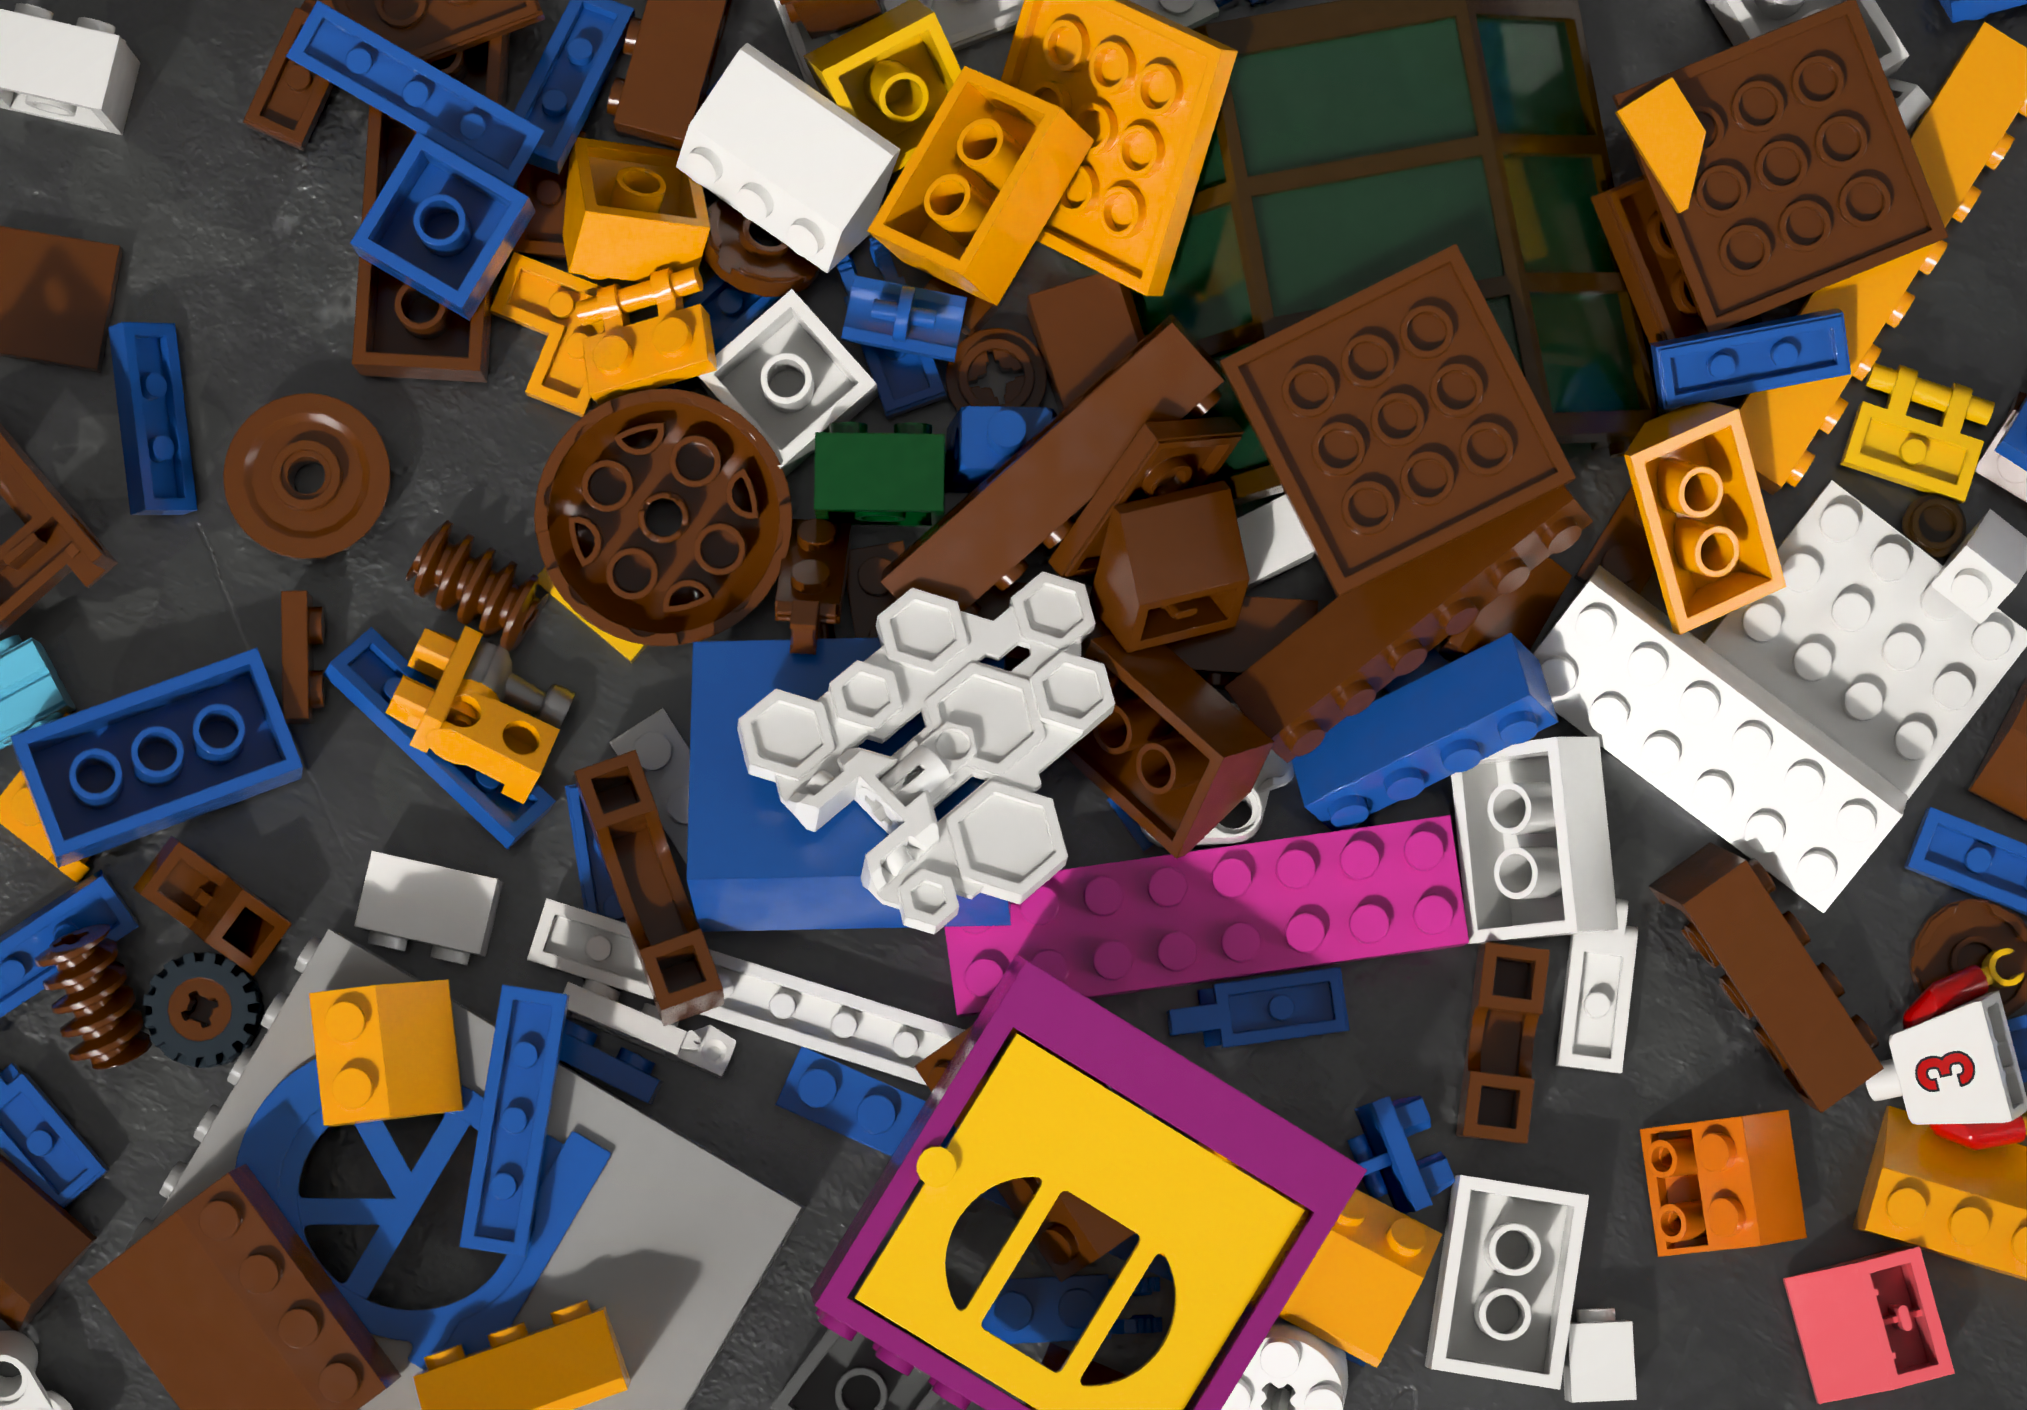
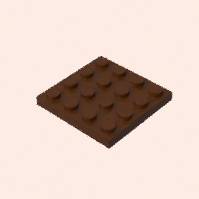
[1612,0,1948,333]
[1220,244,1576,598]

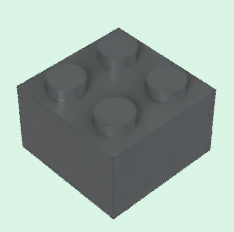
[769,1329,941,1410]

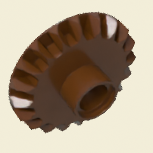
[223,393,391,560]

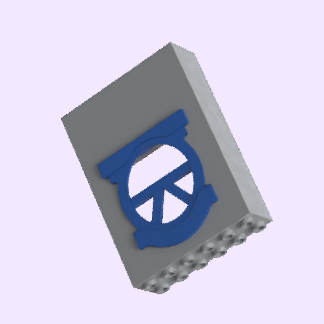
[126,929,806,1410]

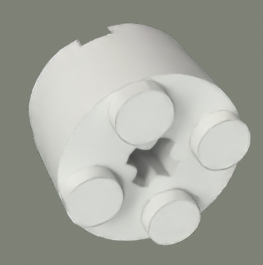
[1221,1317,1348,1410]

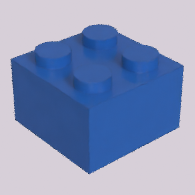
[350,132,536,321]

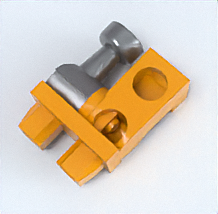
[385,625,576,804]

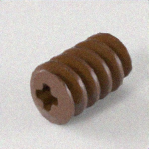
[406,520,549,652]
[34,924,152,1070]

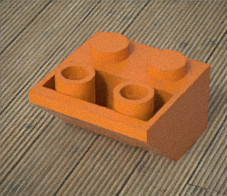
[1640,1110,1807,1257]

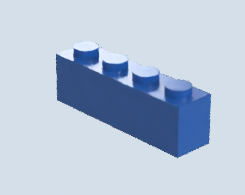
[1291,633,1558,832]

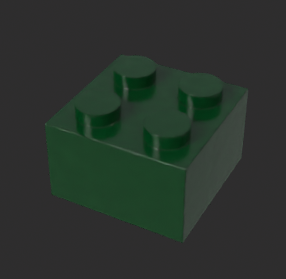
[814,422,946,527]

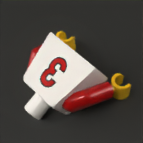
[1866,948,2027,1150]

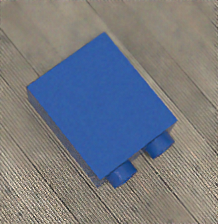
[687,638,1011,932]

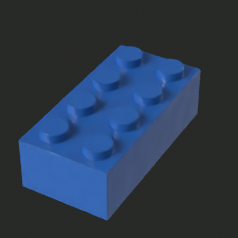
[11,648,303,868]

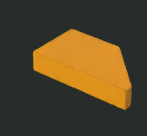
[1615,77,1706,213]

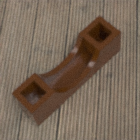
[574,750,725,1026]

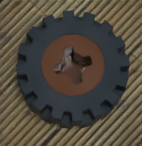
[143,952,264,1068]

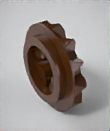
[946,328,1047,412]

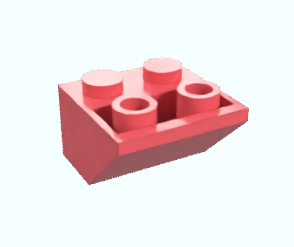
[1783,1245,1955,1404]

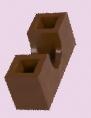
[1456,942,1550,1144]

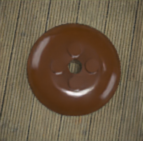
[534,389,792,646]

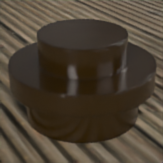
[1901,494,1966,558]

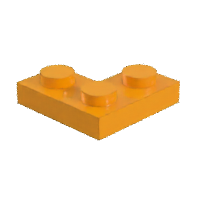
[490,252,605,417]

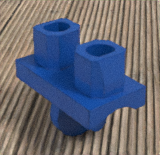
[841,275,967,363]
[1347,1095,1455,1214]

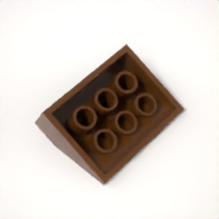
[87,1164,401,1410]

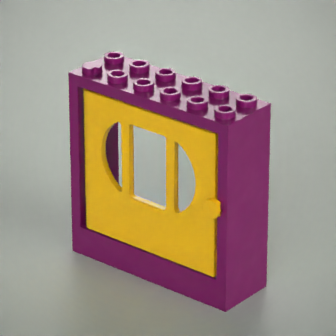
[810,954,1367,1410]

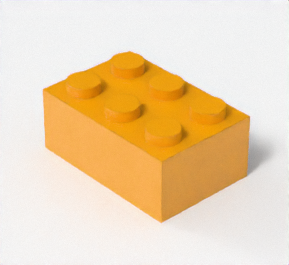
[867,66,1095,306]

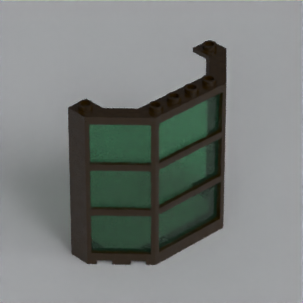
[1129,0,1659,506]

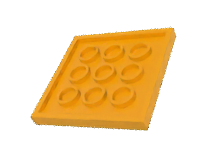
[1000,0,1238,296]

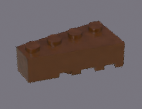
[1649,842,1884,1113]

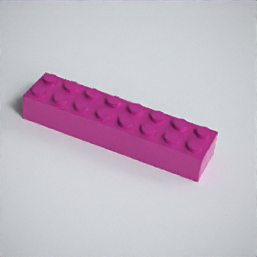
[944,815,1469,1018]

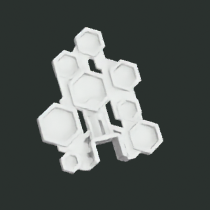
[737,571,1115,935]

